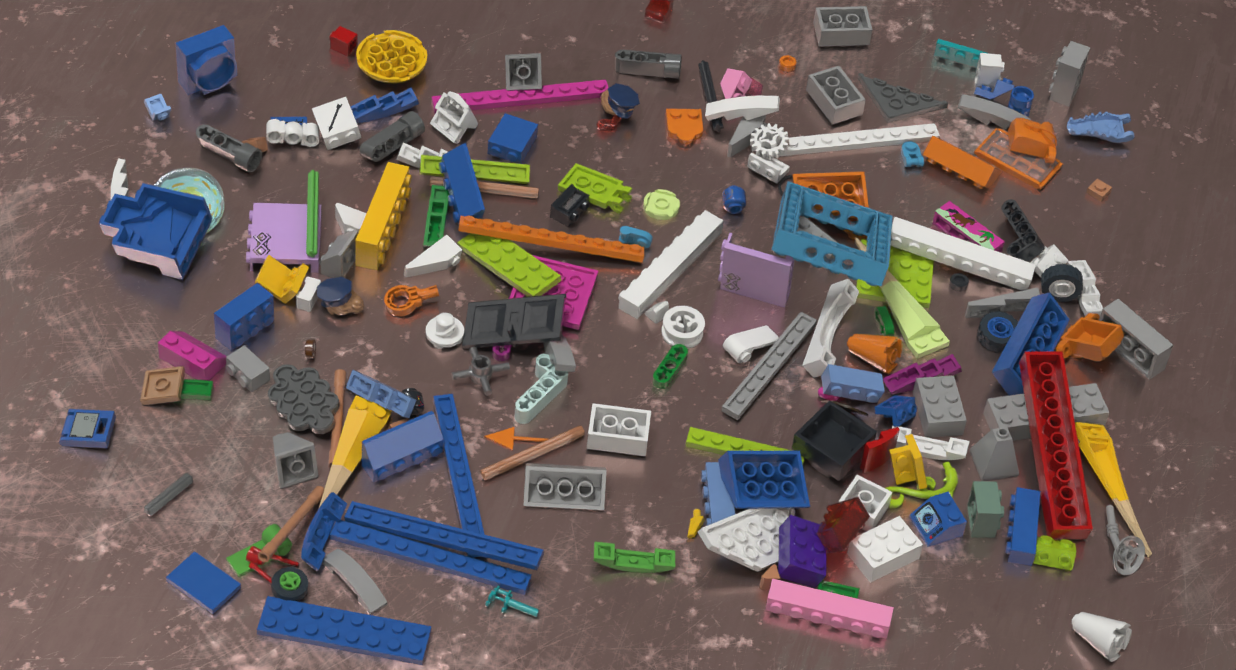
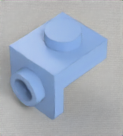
[144,94,172,121]

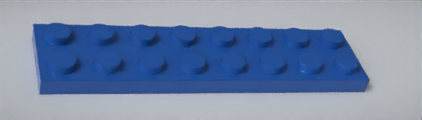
[257,596,432,665]

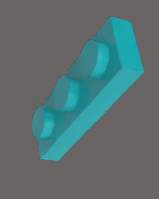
[934,39,988,68]

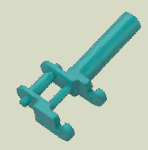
[485,585,540,617]

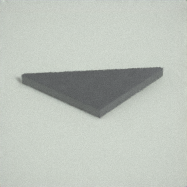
[858,73,948,123]

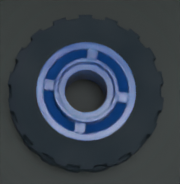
[977,311,1018,353]

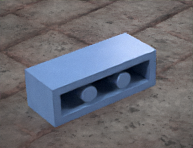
[821,364,885,403]

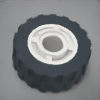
[1041,264,1083,302]

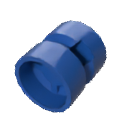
[1008,86,1034,117]

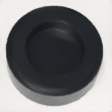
[949,273,969,291]

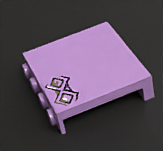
[246,203,322,273]
[718,233,795,308]

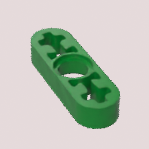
[652,344,688,389]

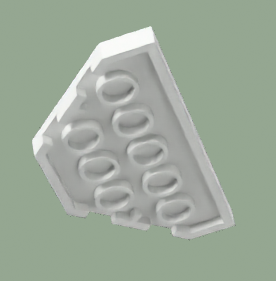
[698,508,795,572]

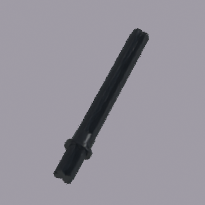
[698,60,724,132]

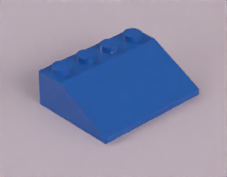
[718,451,810,509]

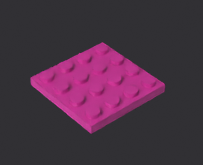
[509,255,598,330]

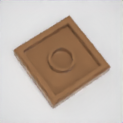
[140,366,185,405]

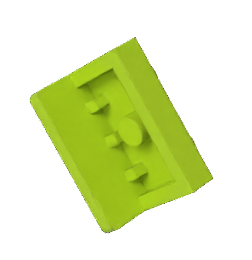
[1033,535,1076,571]

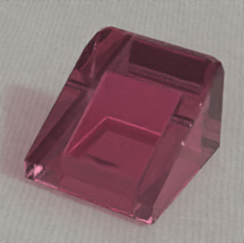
[745,76,763,96]

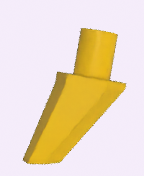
[687,509,705,539]

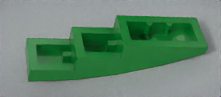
[423,185,449,247]

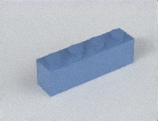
[701,462,735,526]

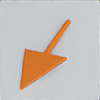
[484,427,548,451]

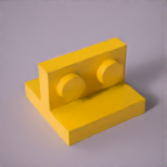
[889,434,927,489]

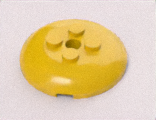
[356,30,427,83]

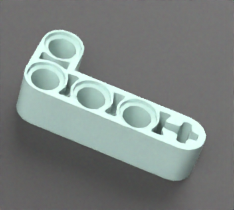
[514,354,568,424]

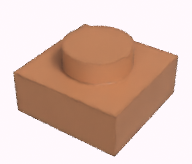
[1086,179,1112,202]

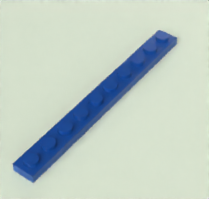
[433,394,485,558]
[344,501,544,571]
[330,520,532,595]

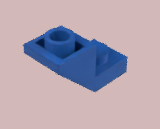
[974,77,1016,99]

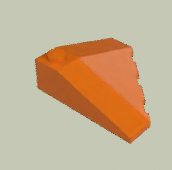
[792,172,869,241]

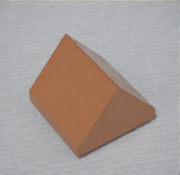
[759,564,780,590]

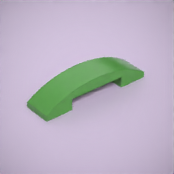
[593,542,675,573]

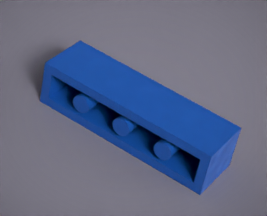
[1005,487,1041,566]

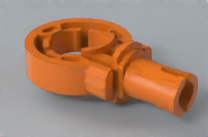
[384,285,439,317]

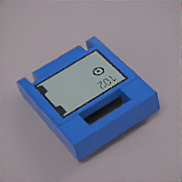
[59,409,116,448]

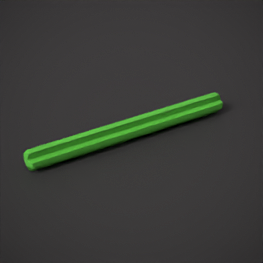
[306,170,319,257]

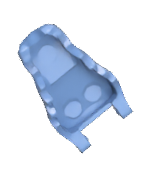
[1067,112,1135,143]

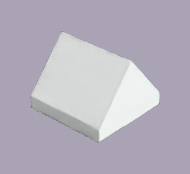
[644,301,669,324]

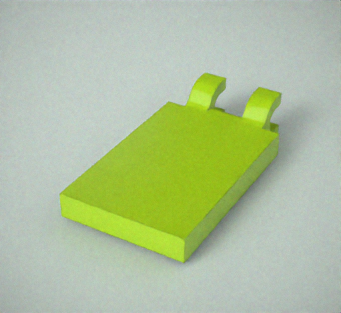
[558,163,632,214]

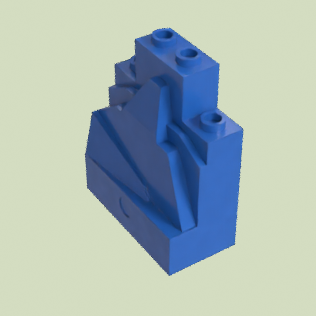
[99,183,213,280]

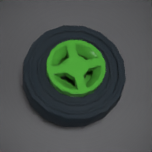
[271,567,309,602]

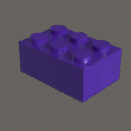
[778,515,826,588]

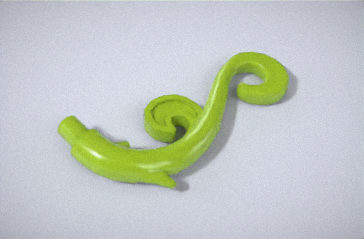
[885,462,958,509]

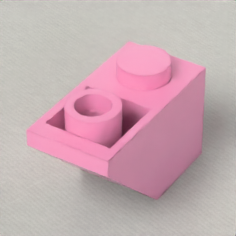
[720,68,752,99]

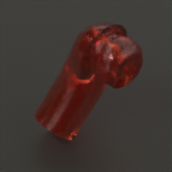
[596,115,621,131]

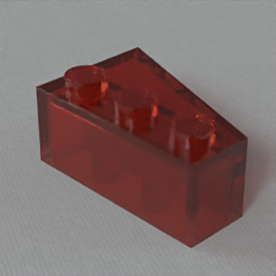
[817,497,870,554]

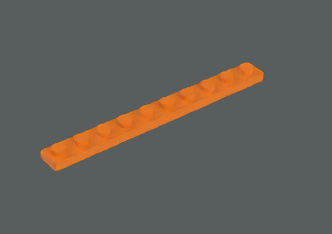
[458,216,644,263]

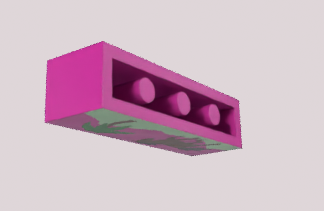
[932,201,1004,253]

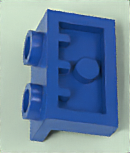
[875,395,917,427]

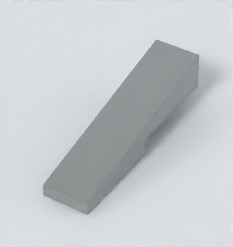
[965,288,1040,318]

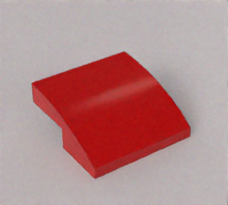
[860,427,900,473]

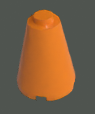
[847,334,903,374]

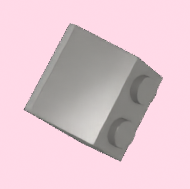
[319,230,358,278]

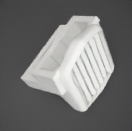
[430,91,478,144]

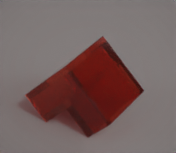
[645,0,674,23]

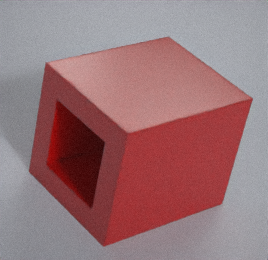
[329,26,358,57]

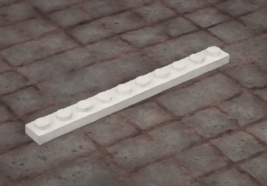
[772,123,940,157]

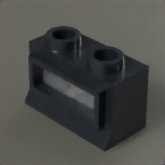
[550,184,590,227]

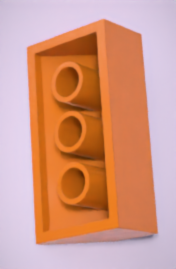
[923,136,1002,189]

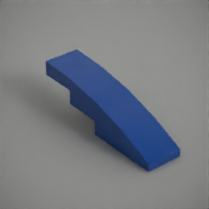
[350,88,419,123]

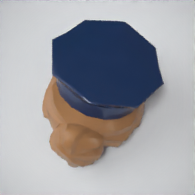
[601,83,640,119]
[316,276,364,316]

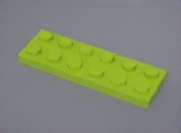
[457,233,562,297]

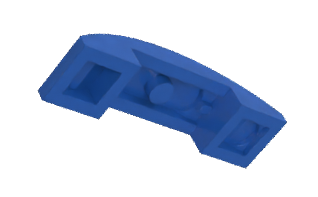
[301,492,347,571]

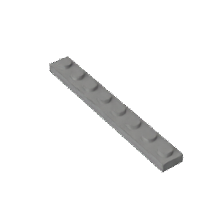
[721,312,817,420]

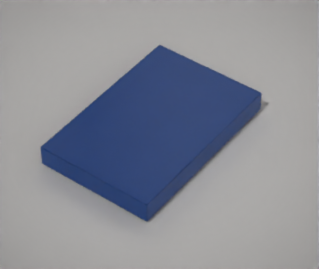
[166,551,241,614]

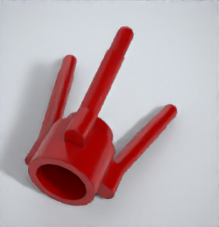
[246,546,299,583]

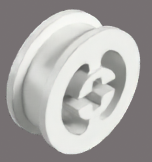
[661,306,705,349]

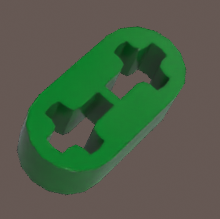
[874,306,894,336]

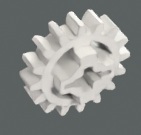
[750,123,789,160]

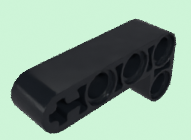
[1001,199,1045,262]

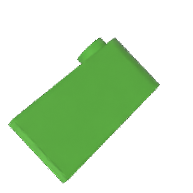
[226,524,292,577]

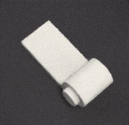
[723,325,779,363]

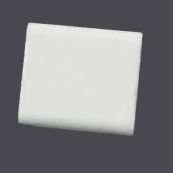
[296,277,321,312]

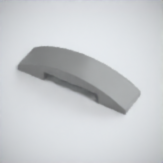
[322,548,387,615]

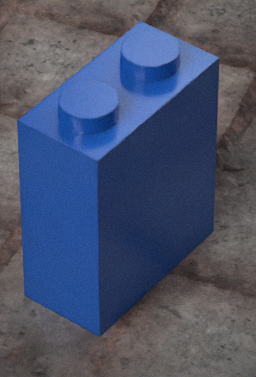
[487,113,538,164]

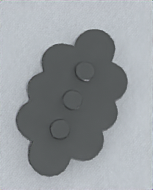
[268,364,340,434]

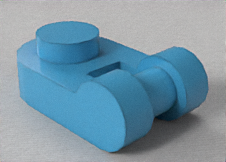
[901,141,924,167]
[619,226,653,249]

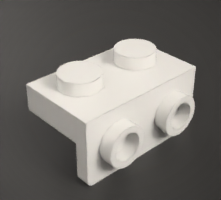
[747,153,790,183]
[1030,244,1068,278]

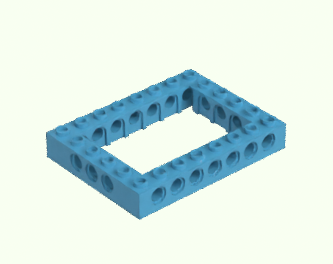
[771,181,892,286]

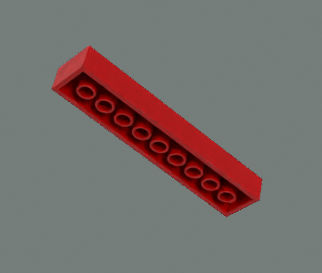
[1019,351,1093,540]

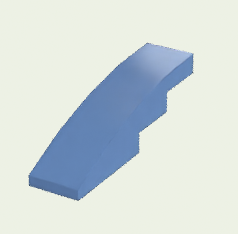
[346,370,416,418]

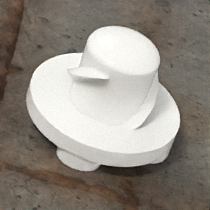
[426,313,464,349]

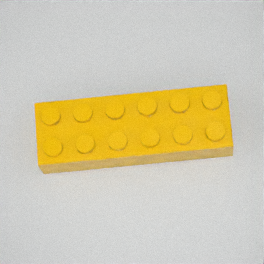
[355,162,412,271]

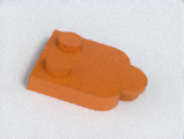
[665,109,703,144]

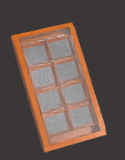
[974,128,1063,190]

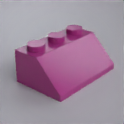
[158,331,226,381]

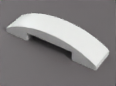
[892,426,970,460]

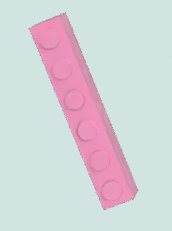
[765,579,894,639]

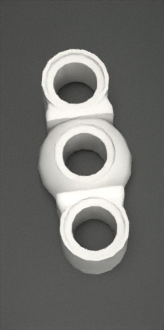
[266,119,319,147]

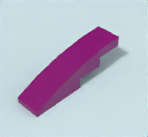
[883,354,962,395]

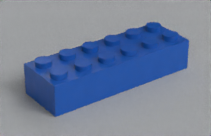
[992,292,1070,396]

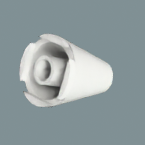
[1072,612,1132,662]

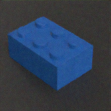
[214,283,274,351]

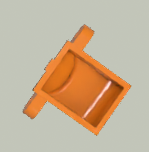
[1008,118,1057,164]
[1056,313,1124,361]

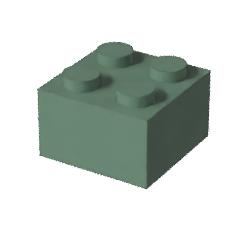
[967,481,1004,538]

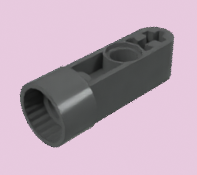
[615,50,682,79]
[360,111,425,162]
[196,124,262,173]

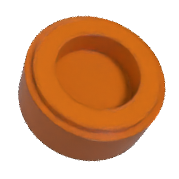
[779,55,797,72]

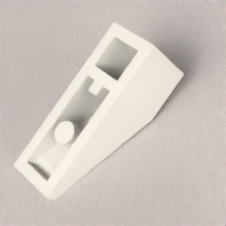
[404,235,462,278]

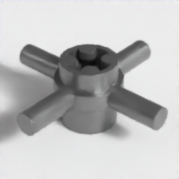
[451,347,510,396]

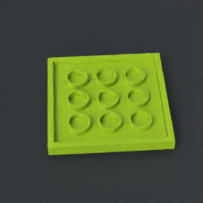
[856,238,934,308]

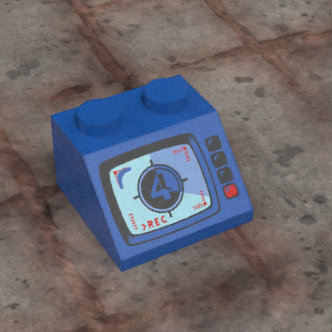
[909,492,967,547]

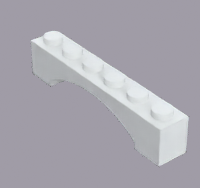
[802,279,859,378]

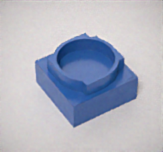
[176,25,238,95]

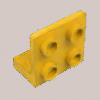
[255,255,309,304]

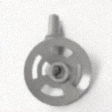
[1106,505,1145,575]

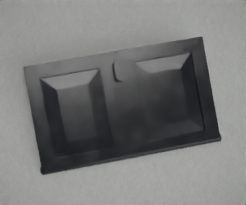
[462,294,567,349]

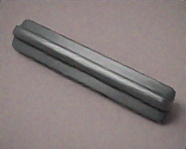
[144,473,193,516]

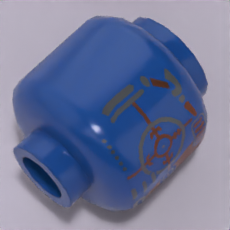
[722,185,746,214]

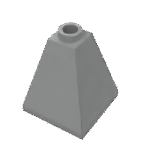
[505,53,542,90]
[969,427,1019,481]
[273,432,319,489]

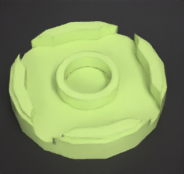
[643,189,680,220]

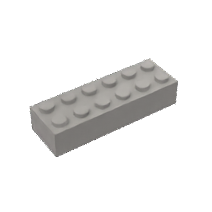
[983,383,1109,441]

